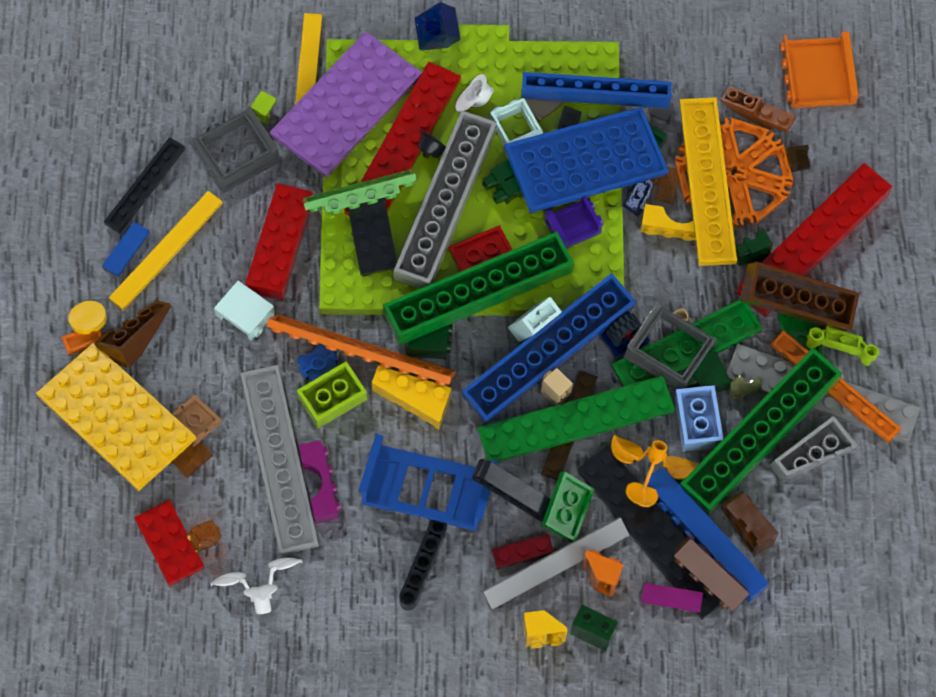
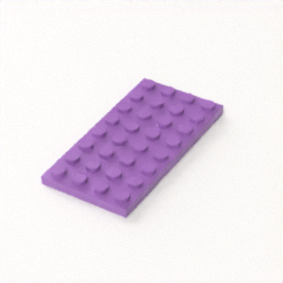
[270,31,422,178]

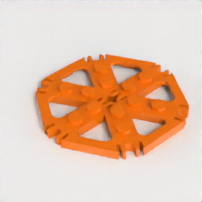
[674,117,793,228]

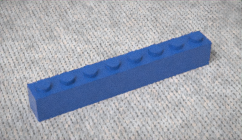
[521,72,672,108]
[647,467,769,603]

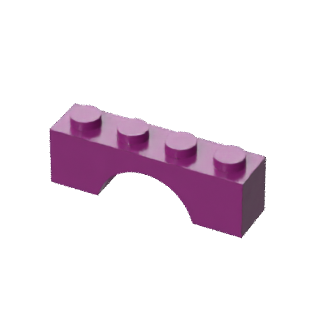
[299,440,341,524]

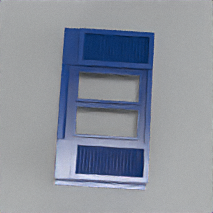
[358,434,498,531]

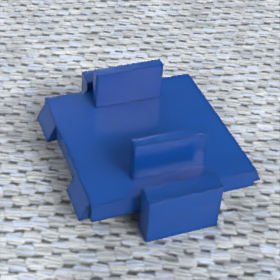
[297,344,338,382]

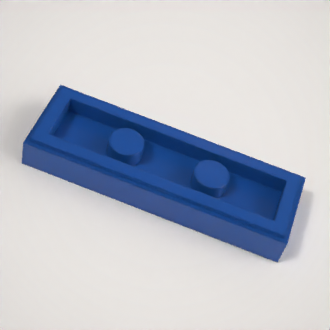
[102,222,150,277]

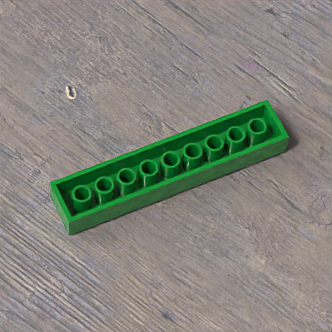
[383,232,574,346]
[680,348,842,516]

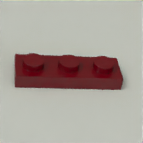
[491,534,554,570]

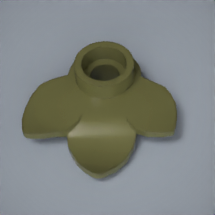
[728,375,762,400]

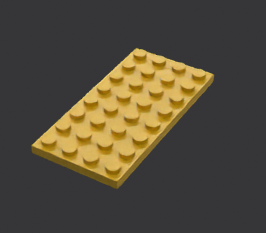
[36,342,196,491]

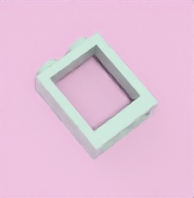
[490,98,543,145]
[508,297,562,342]

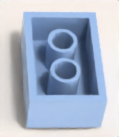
[674,385,723,452]

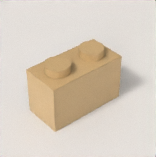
[540,368,573,406]

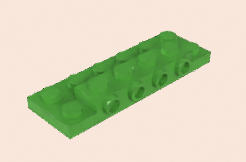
[303,169,417,214]

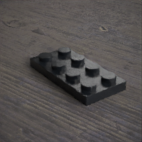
[348,197,397,276]

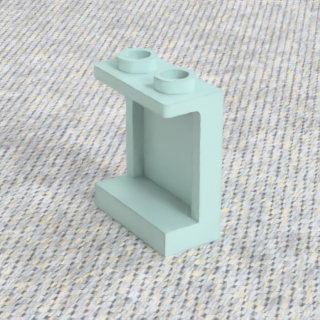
[214,281,275,341]

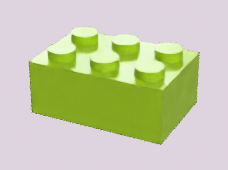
[297,361,367,429]

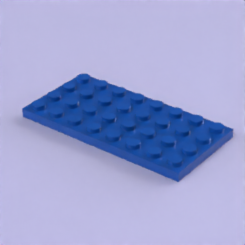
[503,107,669,213]

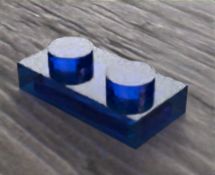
[622,180,655,216]

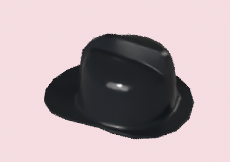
[418,130,446,158]

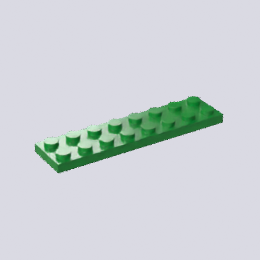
[611,300,763,387]

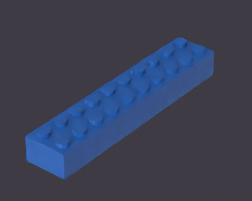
[461,273,636,425]

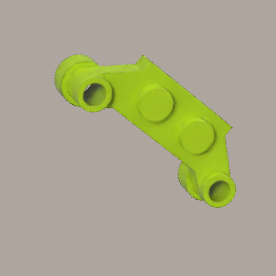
[806,326,879,366]

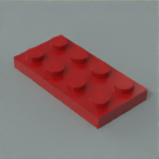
[134,499,205,586]

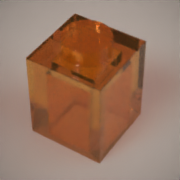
[187,520,222,553]

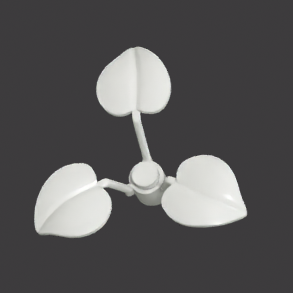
[211,558,303,614]

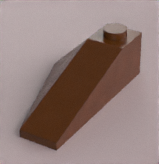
[94,301,171,368]

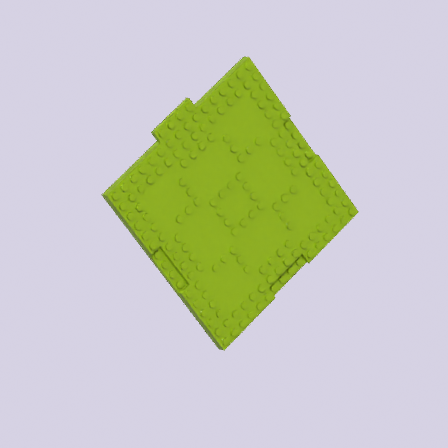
[319,24,624,317]

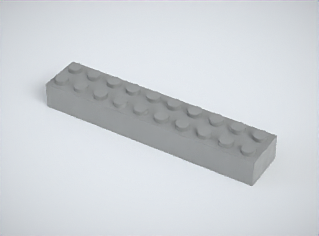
[394,111,497,289]

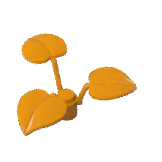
[611,434,699,507]

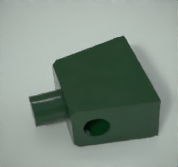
[686,351,731,392]

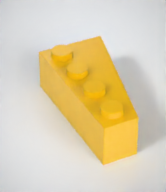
[372,366,452,430]

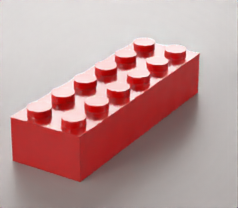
[245,183,313,301]

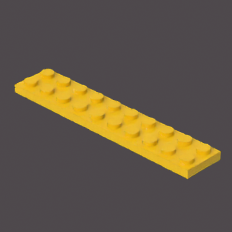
[679,97,737,266]

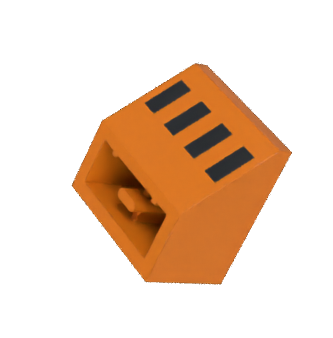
[583,550,624,597]

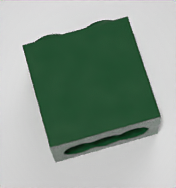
[408,324,453,360]
[570,605,618,652]

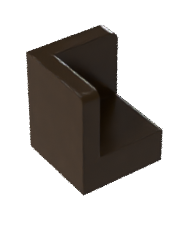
[786,145,810,172]

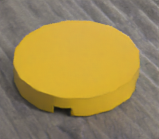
[68,301,107,335]

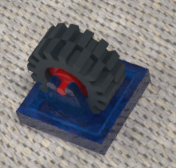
[599,312,650,361]

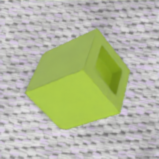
[251,91,277,124]

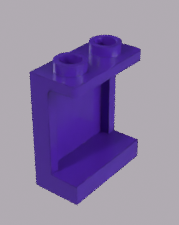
[544,196,603,249]

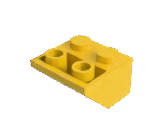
[523,610,568,649]

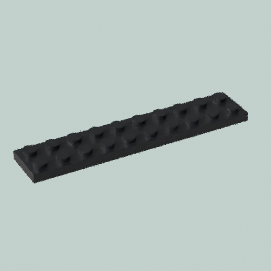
[577,446,721,620]

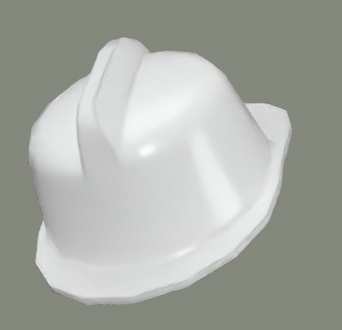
[455,74,494,112]

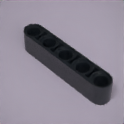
[472,459,551,522]
[399,520,447,611]

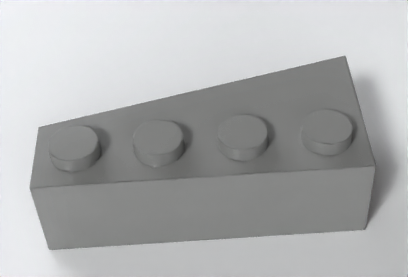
[769,416,858,481]

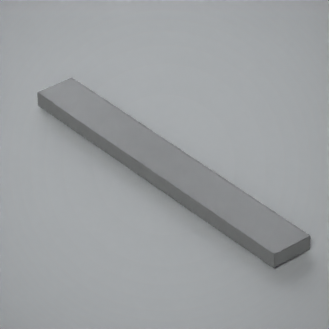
[482,517,629,609]

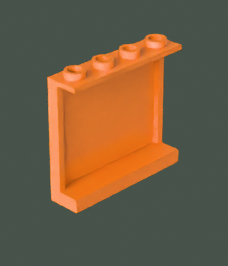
[779,31,859,108]

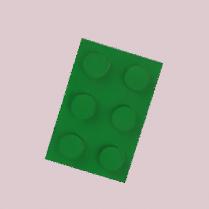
[541,472,595,543]

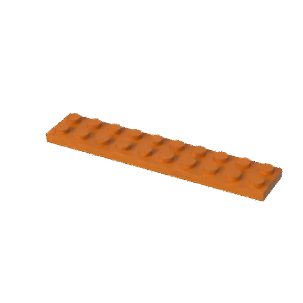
[266,314,458,386]

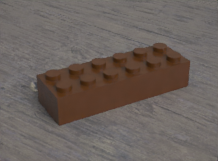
[740,262,860,331]

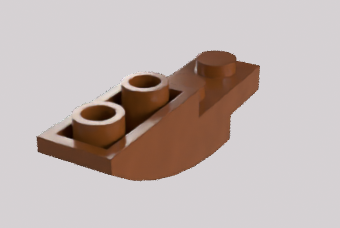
[721,86,796,133]

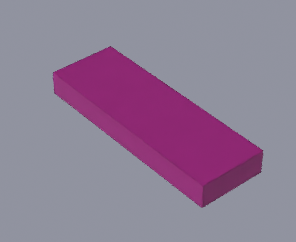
[641,583,704,613]

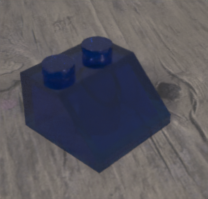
[414,2,461,51]

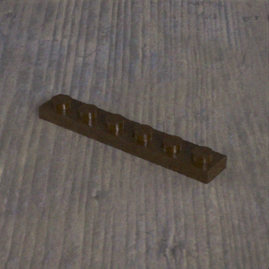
[541,370,598,480]

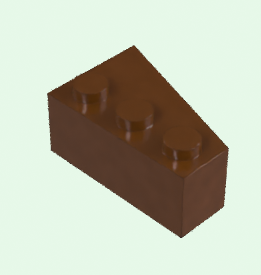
[721,491,779,557]

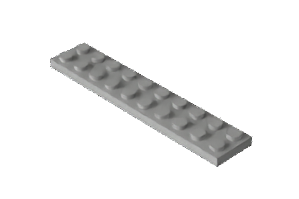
[727,343,920,444]
[240,365,319,555]

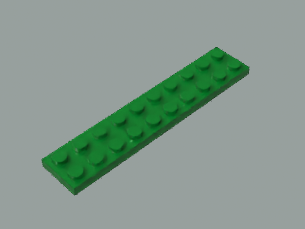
[477,376,675,462]

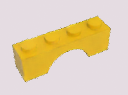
[641,204,695,241]

